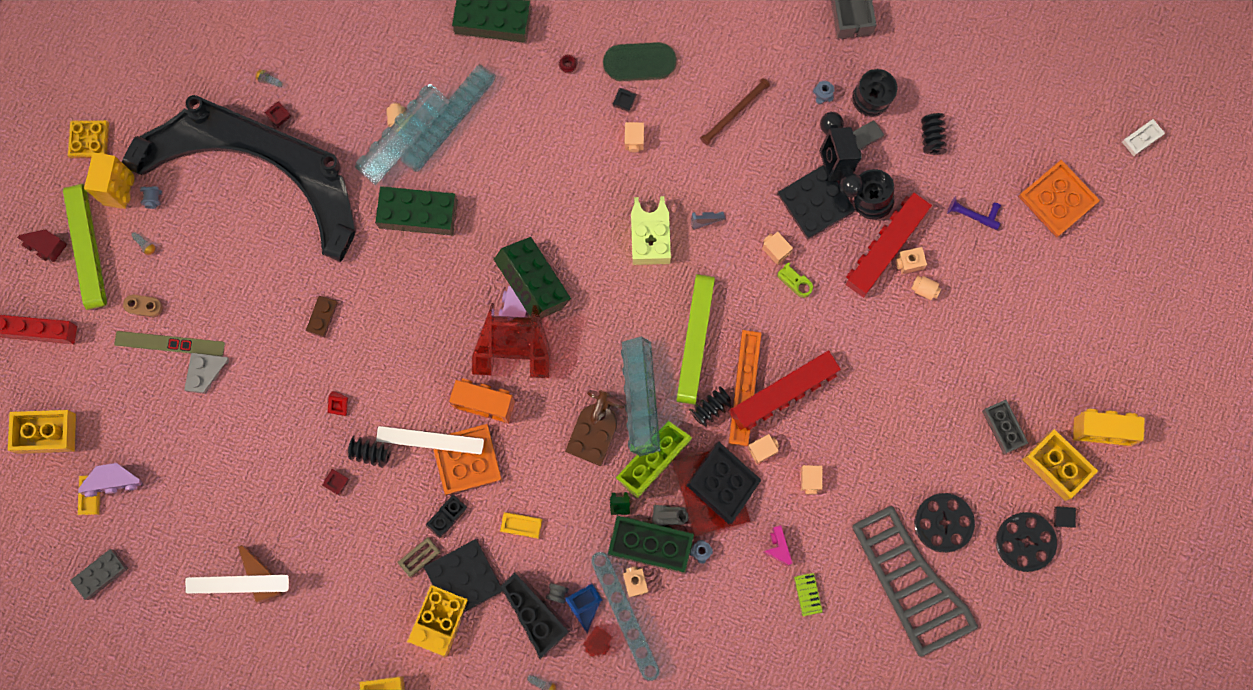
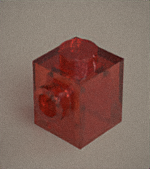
[583,625,613,658]

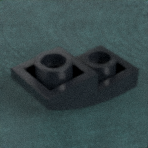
[426,494,468,539]

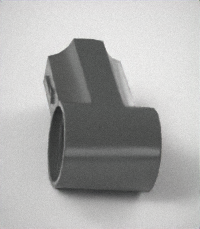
[652,505,688,527]

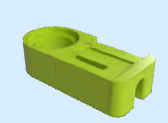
[777,263,813,298]

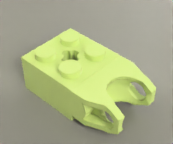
[631,196,671,265]

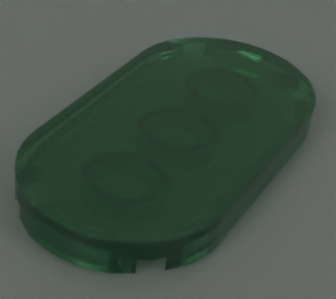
[603,42,676,81]

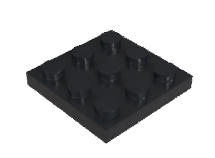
[777,165,856,240]
[686,442,761,524]
[424,539,503,613]

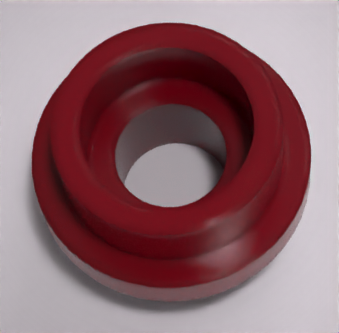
[559,55,577,73]

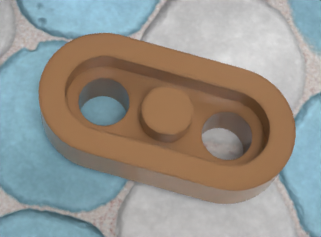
[123,295,163,317]

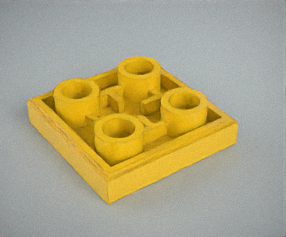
[68,121,109,158]

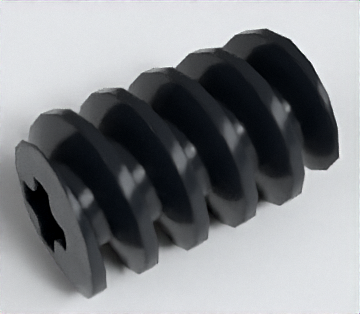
[921,113,947,155]
[689,386,732,427]
[348,436,392,468]

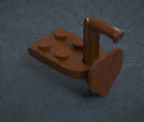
[565,390,626,467]

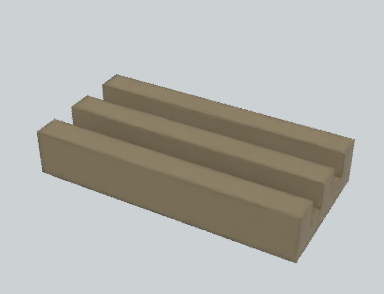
[397,537,441,578]

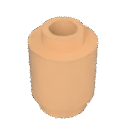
[387,103,406,132]
[911,275,941,300]

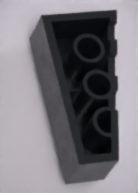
[501,571,572,659]

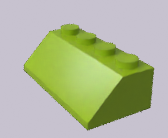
[616,421,692,498]

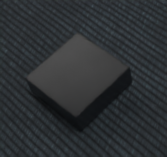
[612,88,637,113]
[1054,506,1076,528]

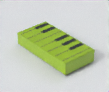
[794,573,822,616]

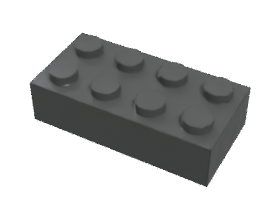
[982,400,1028,454]
[70,549,128,600]

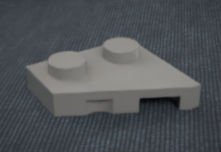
[184,353,229,394]

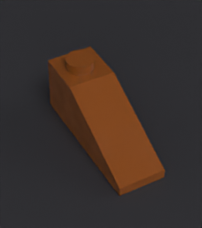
[238,545,283,603]

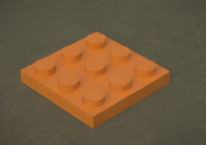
[1018,160,1100,238]
[433,424,502,496]

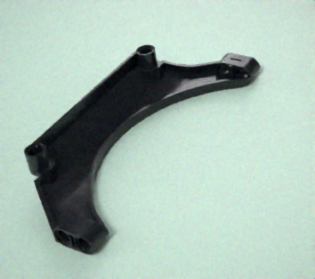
[122,95,356,262]

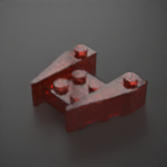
[472,303,552,378]

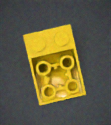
[407,585,468,657]

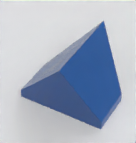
[565,584,602,633]

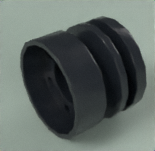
[852,69,898,117]
[854,169,894,220]

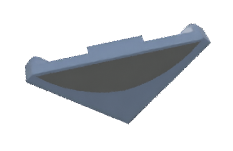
[691,212,726,230]

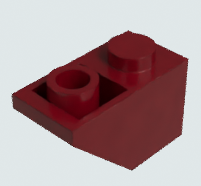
[17,229,68,262]

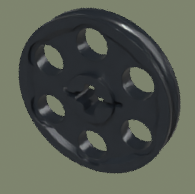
[914,493,975,553]
[996,512,1057,572]

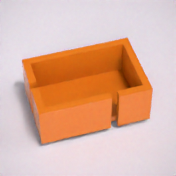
[449,378,515,424]

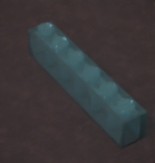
[355,84,450,185]
[621,336,660,456]

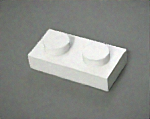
[1122,119,1165,156]

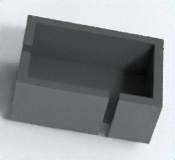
[831,0,876,39]

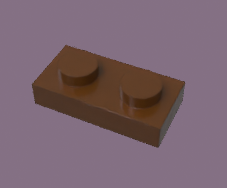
[305,295,338,338]

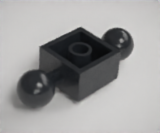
[819,112,864,198]

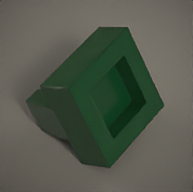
[610,492,630,515]

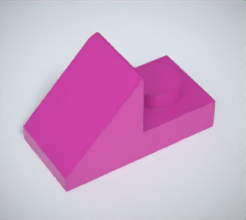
[763,526,793,566]

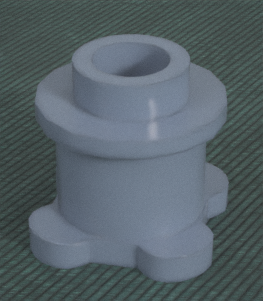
[813,81,834,104]
[140,186,162,209]
[690,540,713,564]

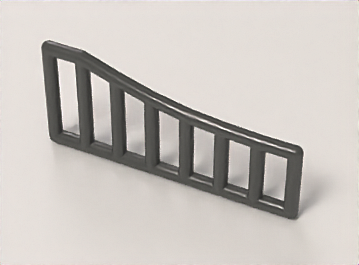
[852,506,978,657]

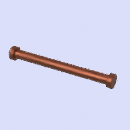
[700,78,770,146]

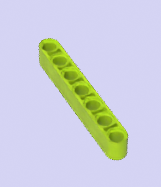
[63,184,107,310]
[676,274,715,405]

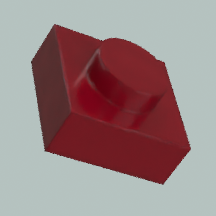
[264,101,291,128]
[322,469,350,496]

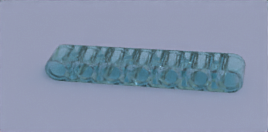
[401,64,496,172]
[591,552,659,681]

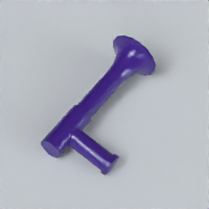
[947,196,1001,230]

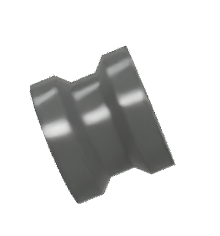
[546,583,569,604]

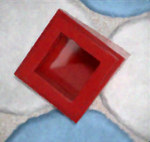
[327,391,348,416]

